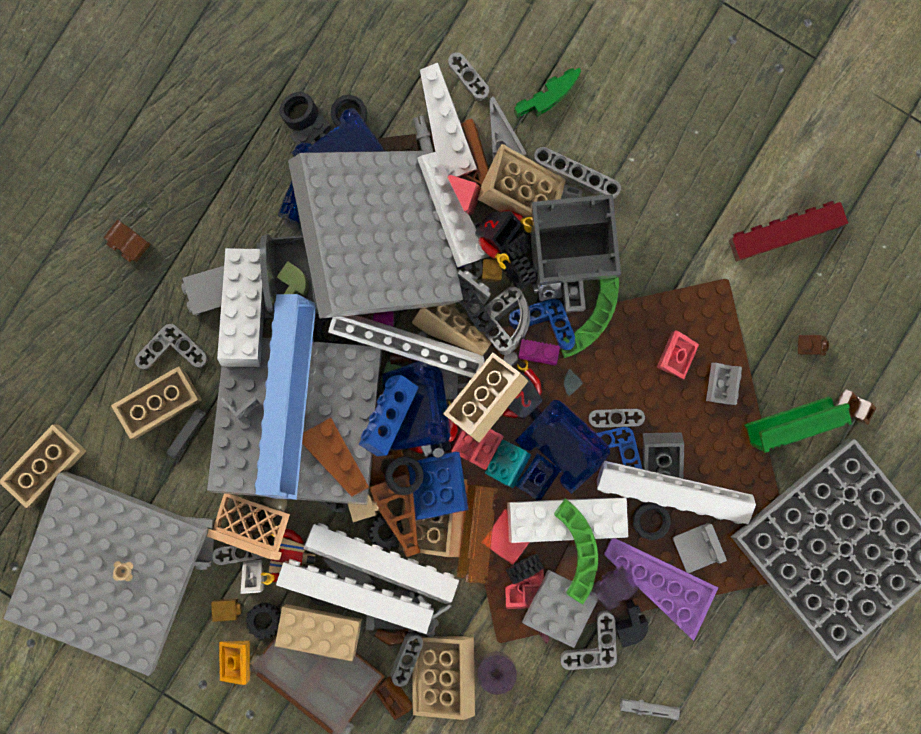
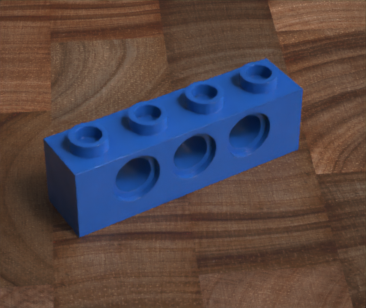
[359,375,419,456]

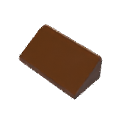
[555,540,577,581]
[374,676,413,720]

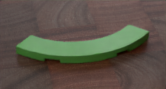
[561,277,619,358]
[554,498,598,605]

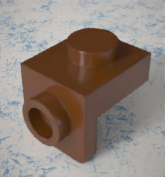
[798,335,829,356]

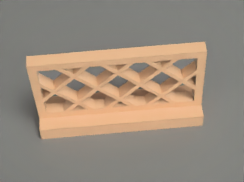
[207,494,290,560]

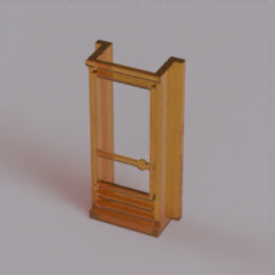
[457,484,498,584]

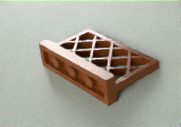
[431,118,489,186]

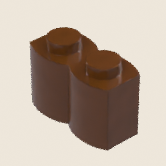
[104,219,151,262]

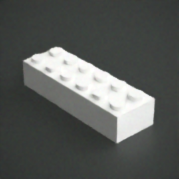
[217,248,265,367]
[507,497,628,543]

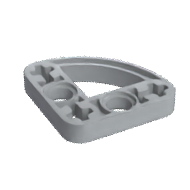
[474,287,530,355]

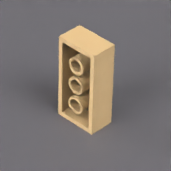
[444,353,528,442]
[111,366,202,439]
[0,424,86,508]
[275,604,362,661]

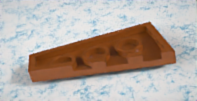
[302,418,369,497]

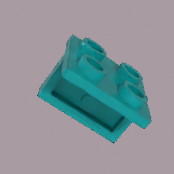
[485,440,531,488]

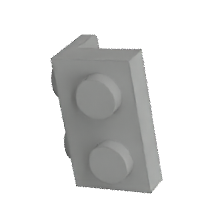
[706,363,742,405]

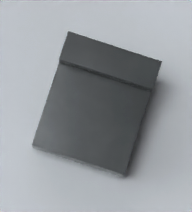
[529,194,621,285]

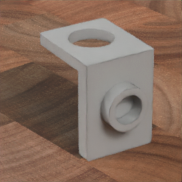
[221,397,260,420]
[418,594,452,619]

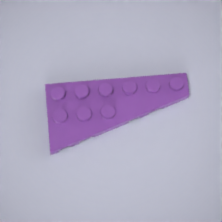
[604,538,718,641]

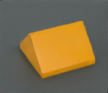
[219,641,250,685]

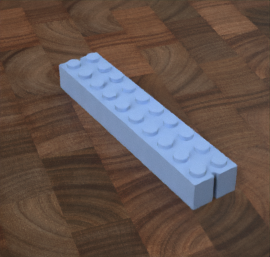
[255,294,316,500]

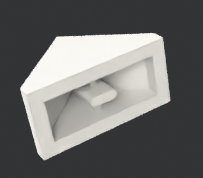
[241,560,265,594]

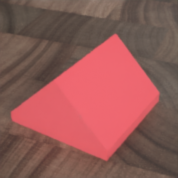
[447,175,481,216]
[656,331,699,379]

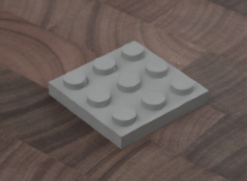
[522,570,600,648]

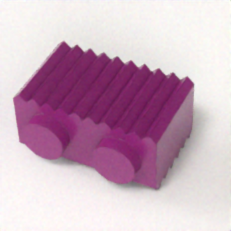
[518,339,560,365]

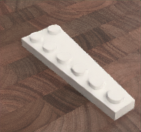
[420,63,478,177]

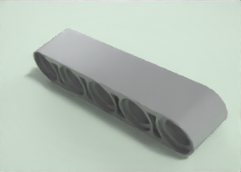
[533,147,621,199]

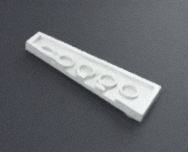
[417,152,489,267]

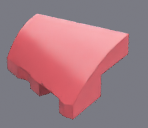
[505,569,544,609]

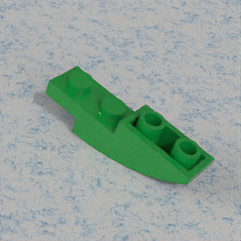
[514,68,581,118]

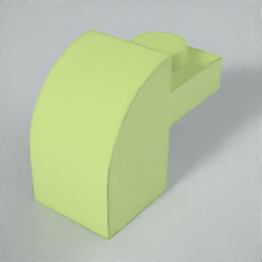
[277,261,309,297]

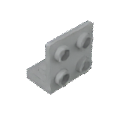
[457,270,490,314]
[673,523,727,573]

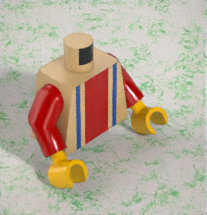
[261,524,316,585]

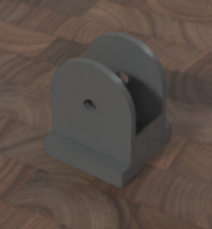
[257,234,319,320]

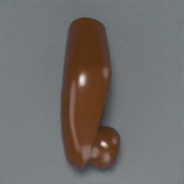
[374,628,409,646]

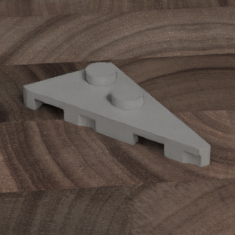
[489,96,527,160]

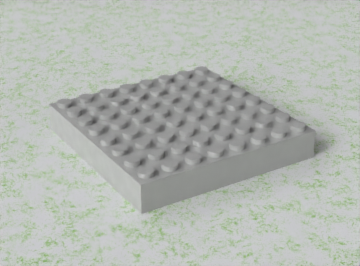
[288,151,463,318]
[207,338,382,505]
[731,439,921,661]
[3,471,209,676]

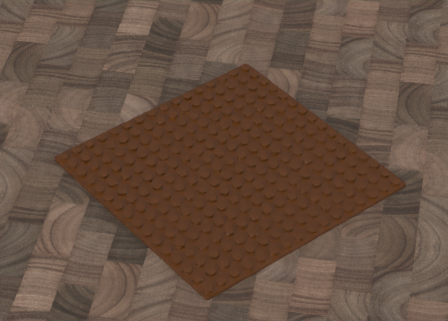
[437,279,779,643]

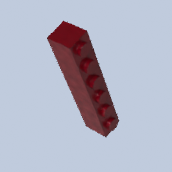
[729,201,848,262]

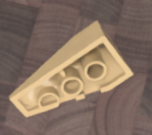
[412,303,491,356]

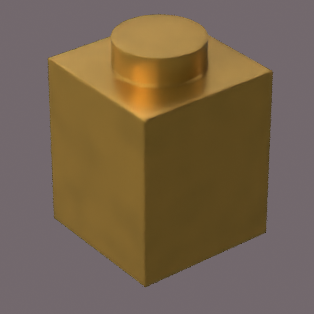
[482,259,503,282]
[211,598,242,622]

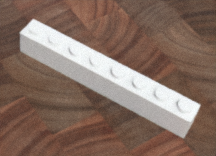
[328,315,484,378]
[597,460,756,524]
[303,523,459,605]
[276,559,434,634]

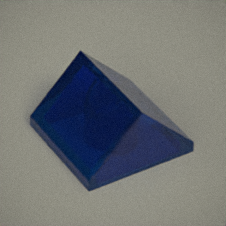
[515,453,561,501]

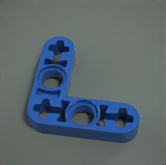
[509,299,575,350]
[578,427,642,469]

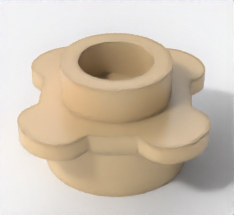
[113,561,133,581]

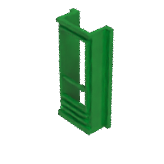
[744,397,852,453]

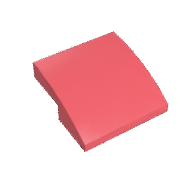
[449,429,504,470]
[481,509,530,565]

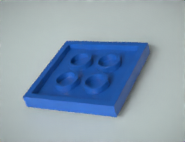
[408,452,469,521]

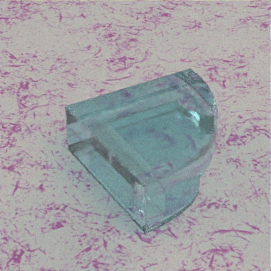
[564,369,583,396]

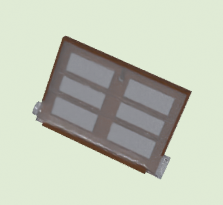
[250,635,385,734]

